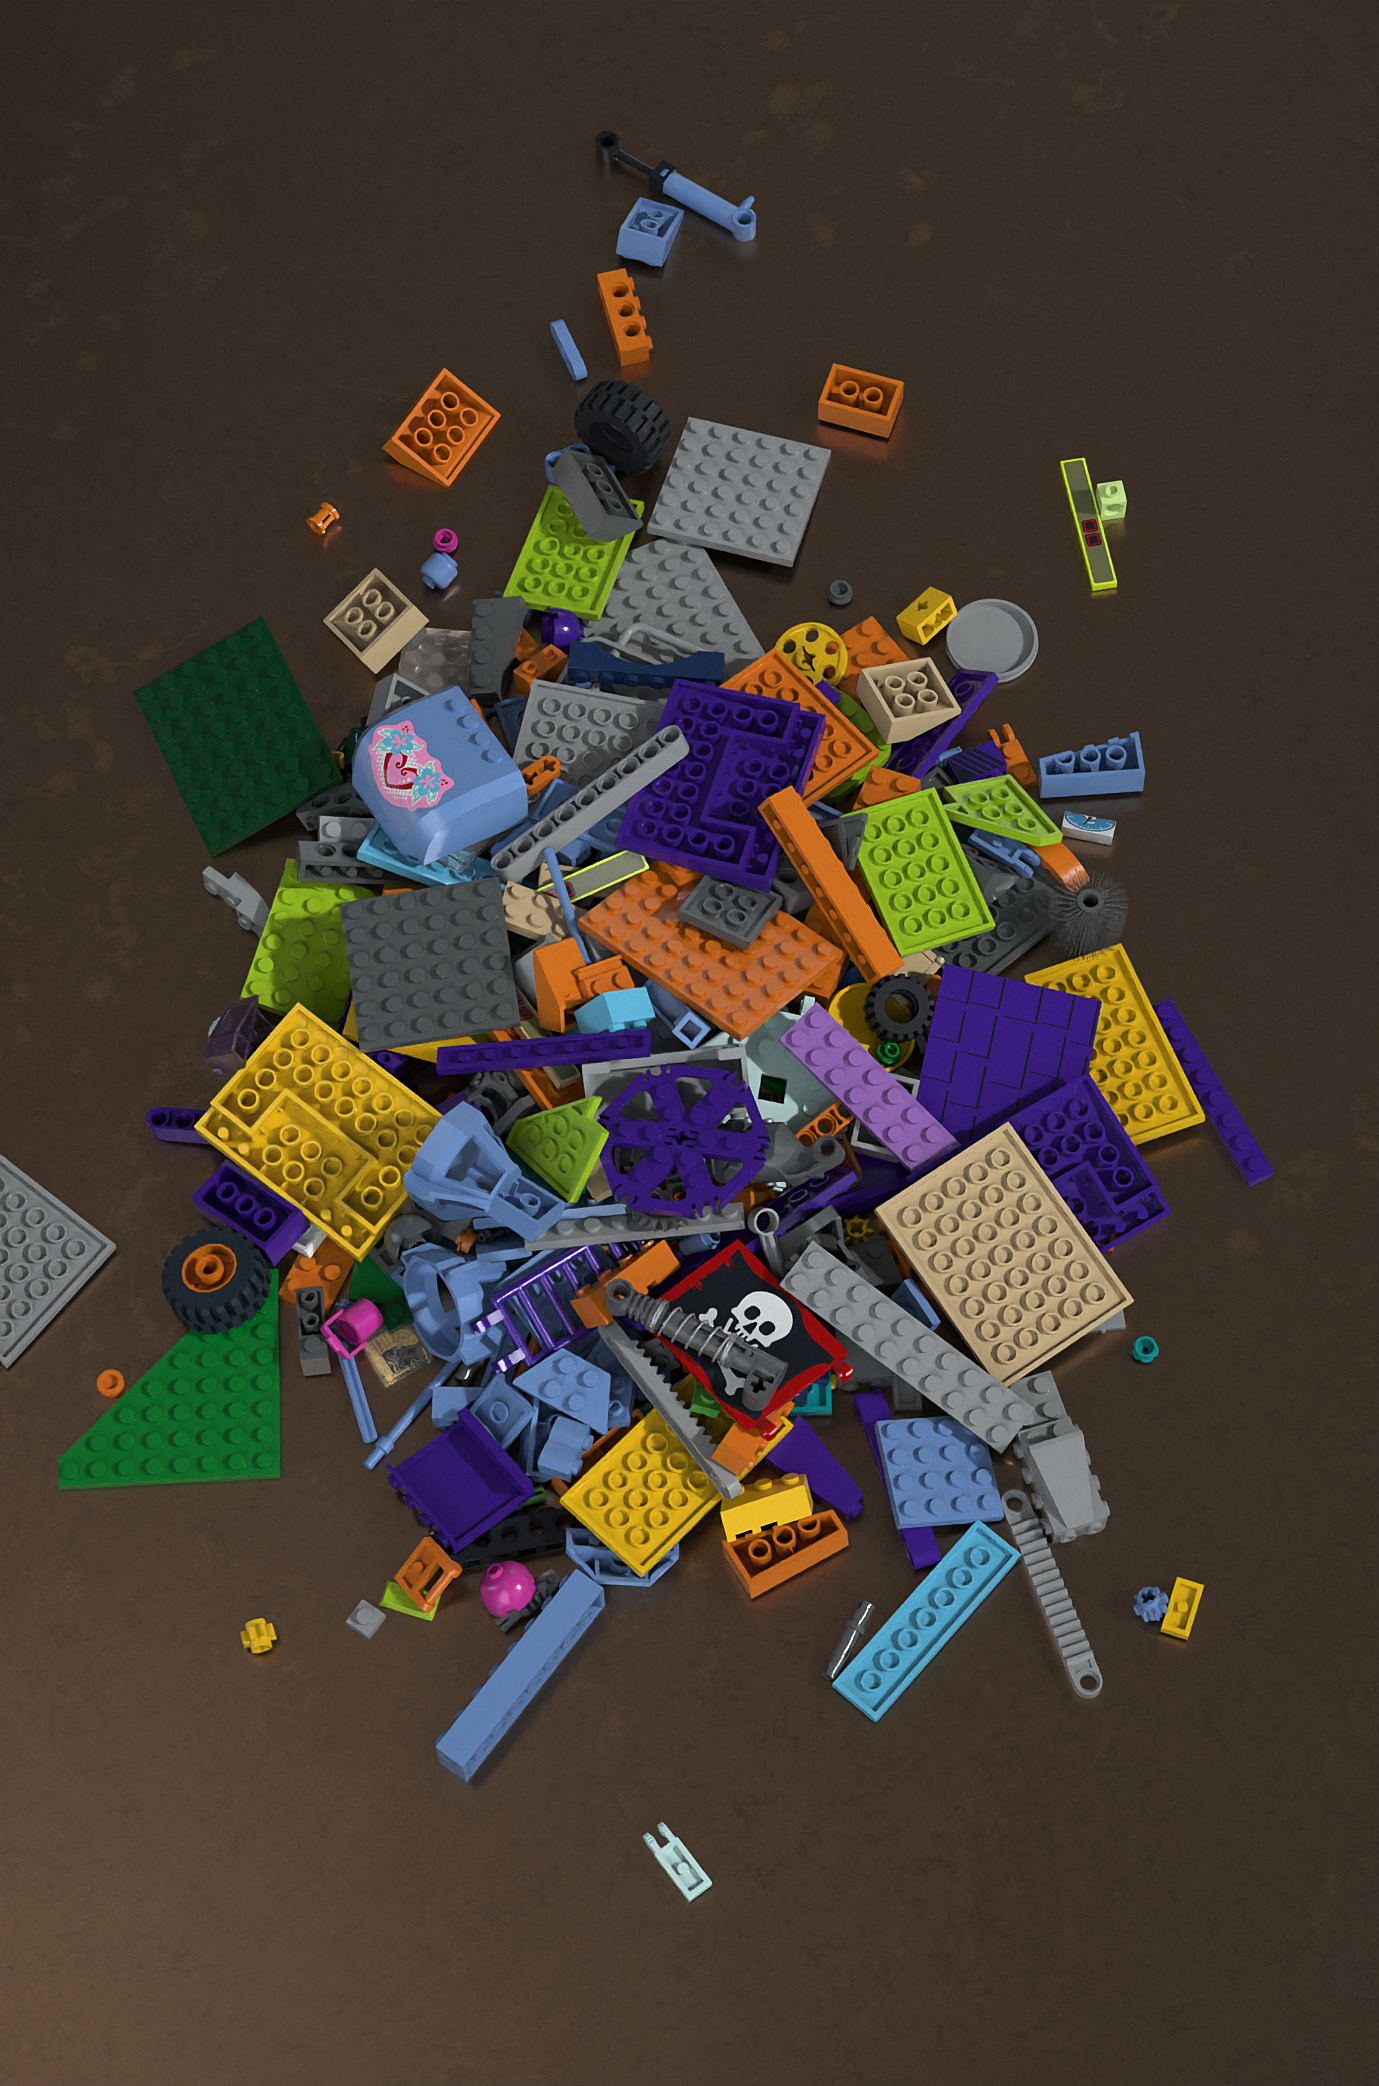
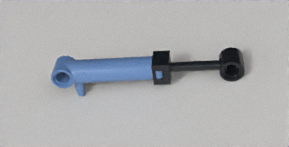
[595,131,756,242]

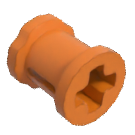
[306,502,339,535]

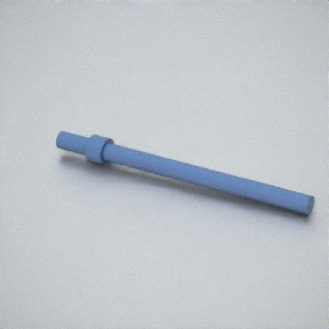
[543,847,594,966]
[363,1360,462,1470]

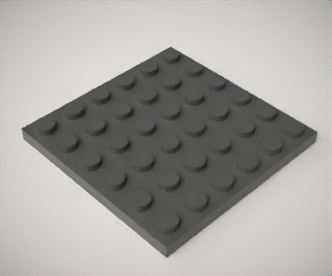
[341,876,521,1054]

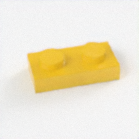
[1160,1577,1204,1640]

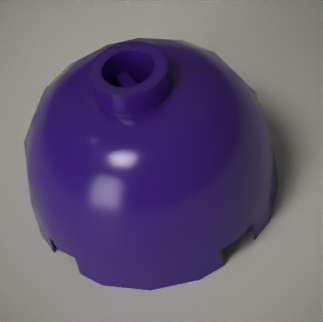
[541,606,584,655]

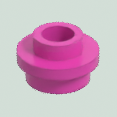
[433,529,458,553]

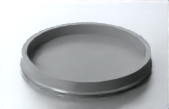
[945,599,1039,683]

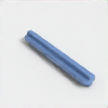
[337,1341,378,1444]

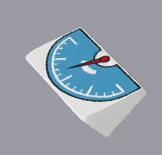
[1061,811,1116,845]

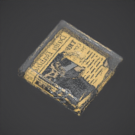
[362,1324,434,1388]

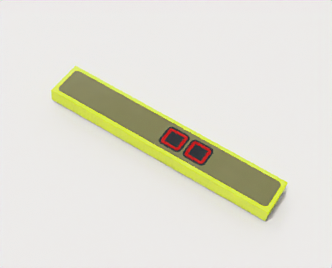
[1060,458,1117,591]
[535,850,650,903]

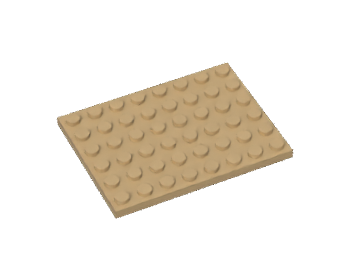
[874,1122,1134,1387]

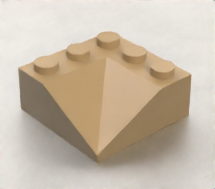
[323,568,429,674]
[856,657,961,744]

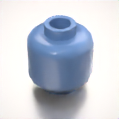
[421,552,458,590]

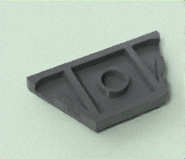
[785,812,868,872]

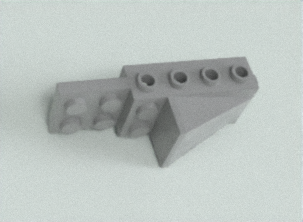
[1007,1370,1110,1544]

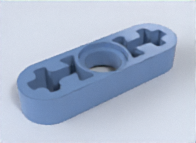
[550,319,587,381]

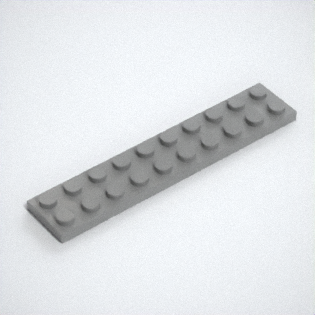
[779,1240,1034,1454]

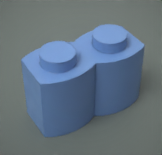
[537,1416,594,1482]

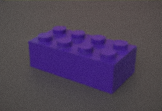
[190,1159,311,1266]

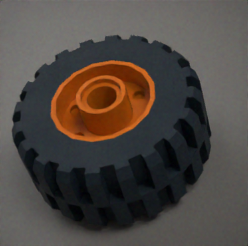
[161,1227,271,1334]

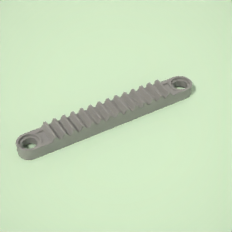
[598,1320,742,1501]
[1001,1489,1103,1699]

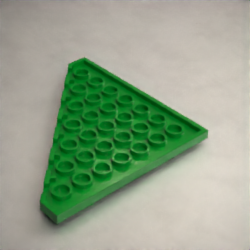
[57,1268,281,1490]

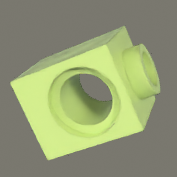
[1095,480,1127,521]

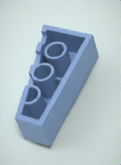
[1037,731,1145,798]

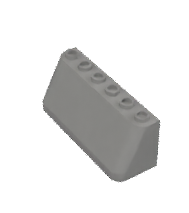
[581,1043,749,1123]

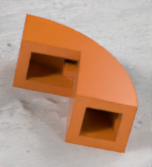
[1023,842,1089,894]

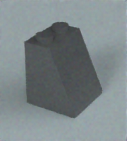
[833,1327,893,1391]

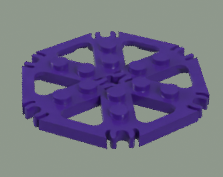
[597,1063,770,1219]

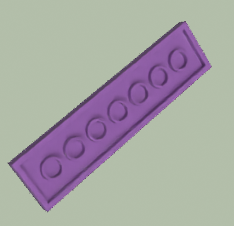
[778,1002,961,1174]

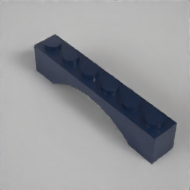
[567,641,725,689]

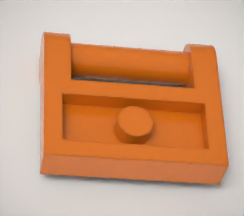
[394,1536,462,1613]

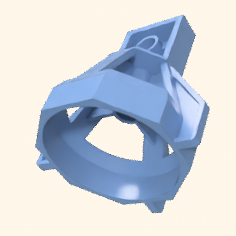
[402,1101,566,1242]
[400,1243,541,1365]

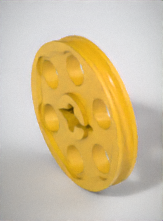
[774,622,848,687]

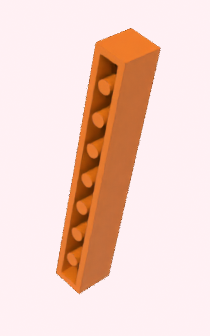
[757,785,905,987]

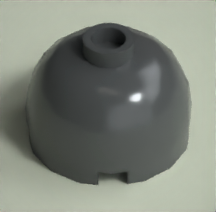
[384,1213,440,1267]

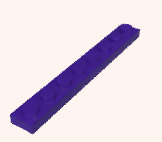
[1152,998,1274,1187]
[436,1028,652,1076]

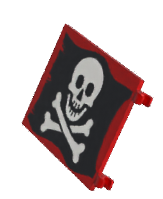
[653,1239,853,1441]

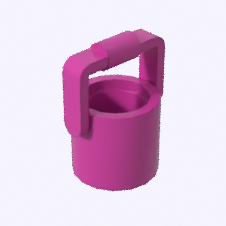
[320,1298,384,1360]

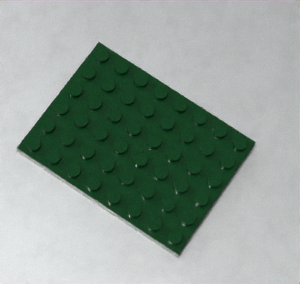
[133,615,345,857]

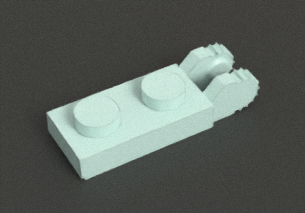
[642,1822,712,1902]

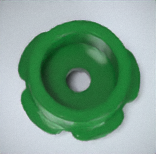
[876,1039,901,1065]

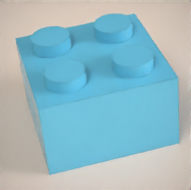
[574,987,655,1034]

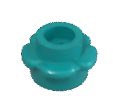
[1132,1336,1159,1363]

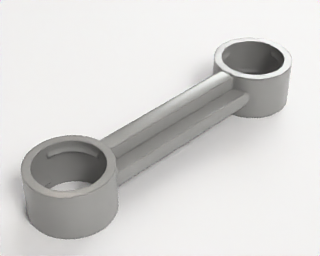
[747,1207,802,1304]

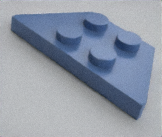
[512,1348,611,1437]

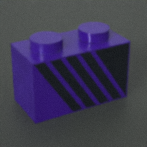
[946,740,1007,784]

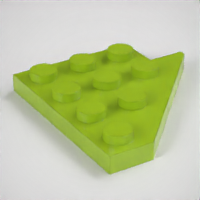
[942,774,1063,847]
[505,1096,609,1203]

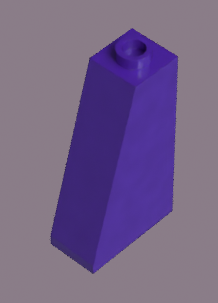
[766,1415,864,1524]

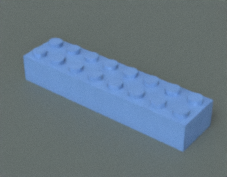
[435,1569,605,1782]

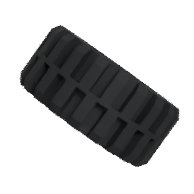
[574,379,671,474]

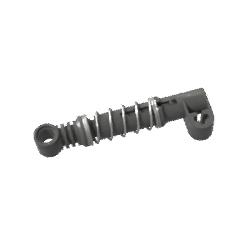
[604,1278,788,1411]

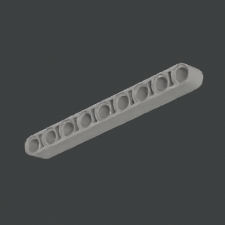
[491,725,689,885]

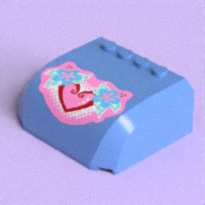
[352,685,529,866]

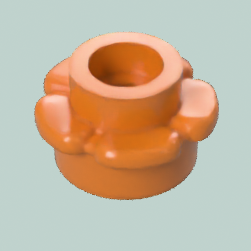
[455,1228,478,1254]

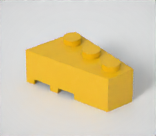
[720,1473,813,1543]

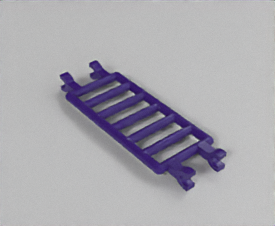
[469,1239,688,1374]

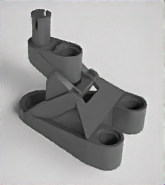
[754,1204,870,1281]

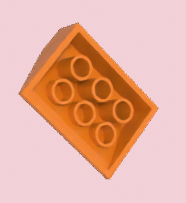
[381,368,501,488]

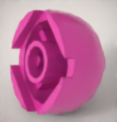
[479,1561,537,1617]

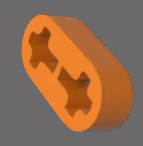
[520,755,561,796]

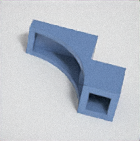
[490,820,592,867]
[642,978,712,1049]

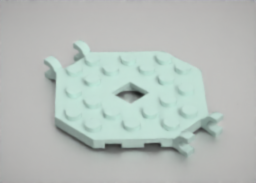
[699,996,848,1192]

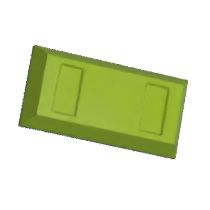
[379,1579,441,1622]

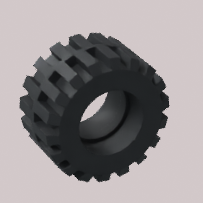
[863,973,934,1044]

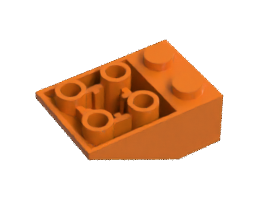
[532,937,586,1033]

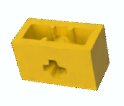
[896,586,958,646]

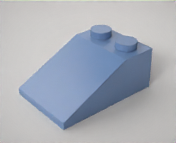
[616,197,685,267]

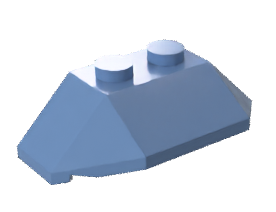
[566,1528,679,1587]

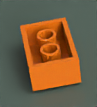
[818,363,904,438]

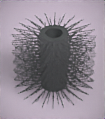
[1045,869,1129,960]

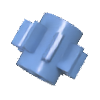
[1133,1586,1169,1622]

